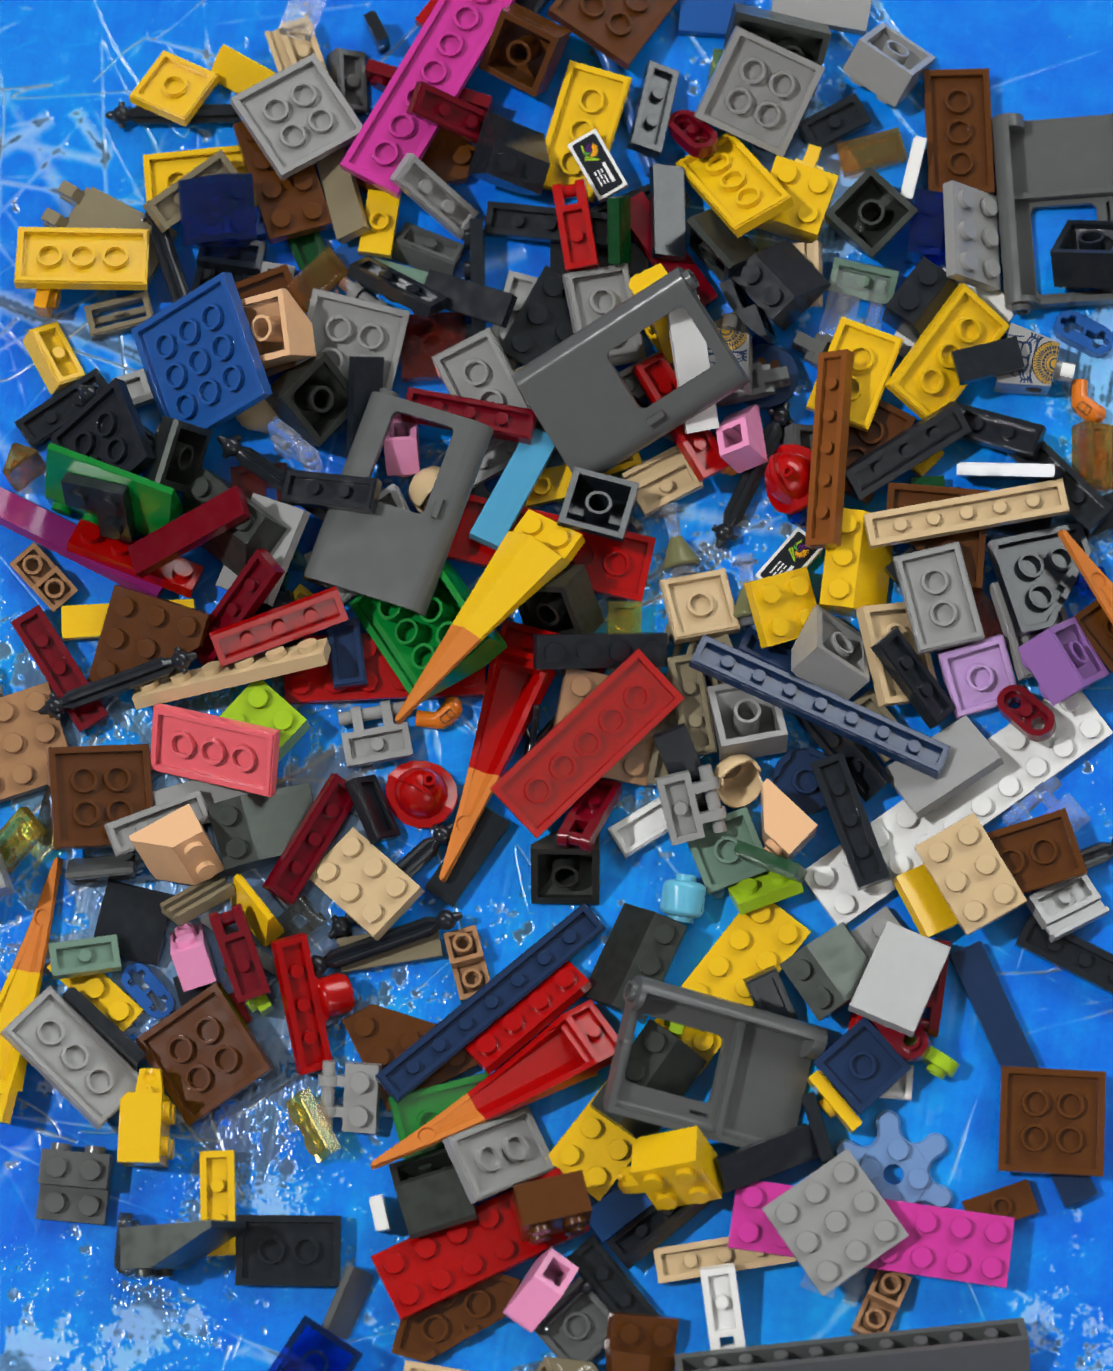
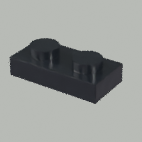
[798,93,871,149]

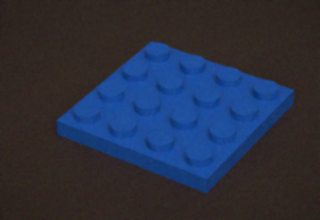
[131,272,273,431]

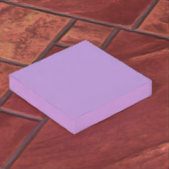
[937,634,1017,719]

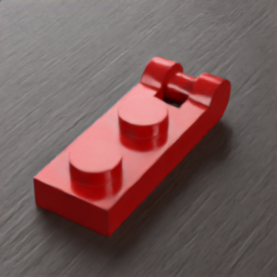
[552,179,599,273]

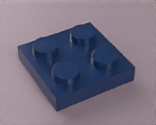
[813,1017,911,1115]

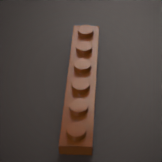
[805,349,854,549]

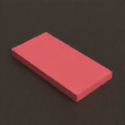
[150,703,280,797]

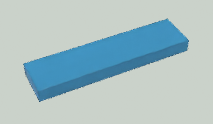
[469,428,556,550]

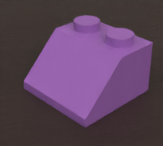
[1017,617,1110,706]

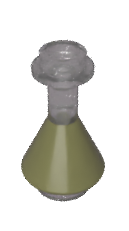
[657,503,701,578]
[732,553,758,630]

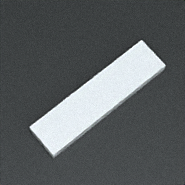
[666,295,719,434]

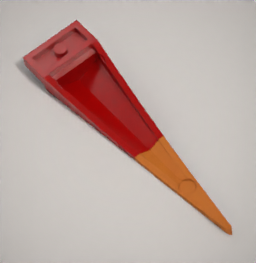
[439,620,559,883]
[371,999,618,1170]

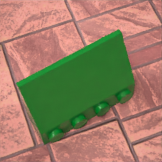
[45,442,183,539]
[349,559,508,703]

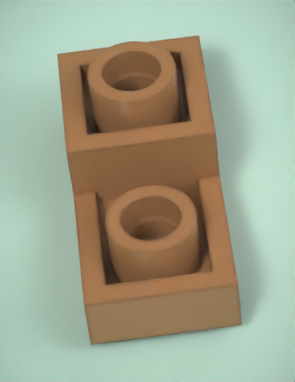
[9,542,79,613]
[443,925,490,1004]
[850,1270,912,1335]

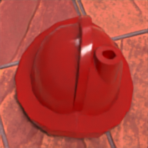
[764,444,812,515]
[385,761,458,828]

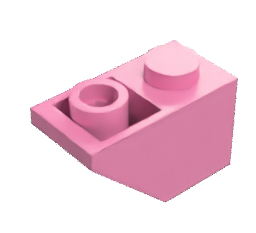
[716,404,768,474]
[170,922,216,992]
[503,1248,579,1333]

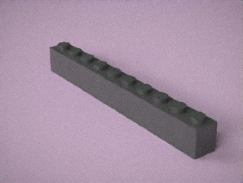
[674,1318,1030,1371]

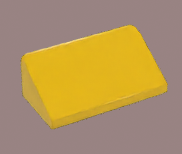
[211,44,276,94]
[23,321,86,395]
[231,873,284,946]

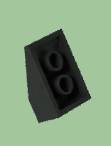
[207,783,314,876]
[120,1220,246,1278]

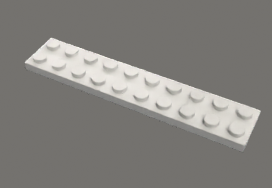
[804,691,1113,926]

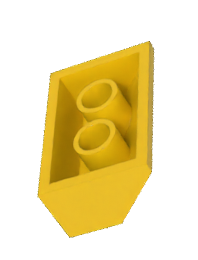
[819,508,893,618]

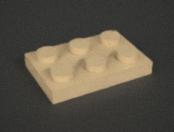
[856,602,937,707]
[914,813,1027,937]
[309,827,424,941]

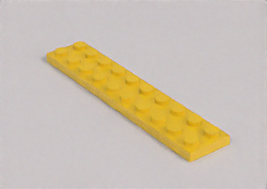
[545,903,811,1201]

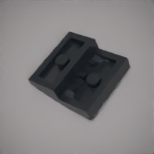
[191,233,267,291]
[719,278,778,345]
[94,880,174,966]

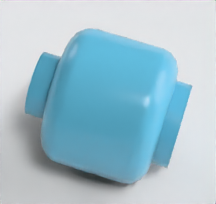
[660,873,706,923]

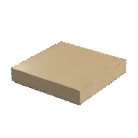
[659,568,740,645]

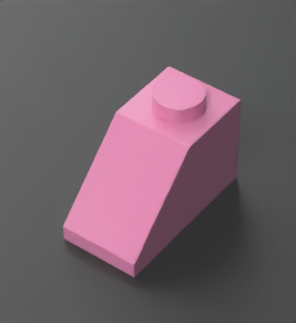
[383,413,420,478]

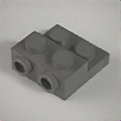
[36,1142,114,1225]

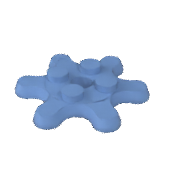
[833,1110,953,1208]

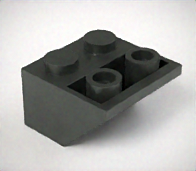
[389,1147,477,1240]

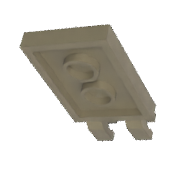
[41,180,178,286]

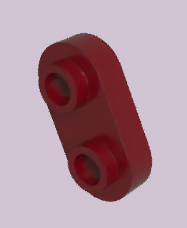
[668,110,718,159]
[997,685,1056,742]
[872,1021,931,1062]

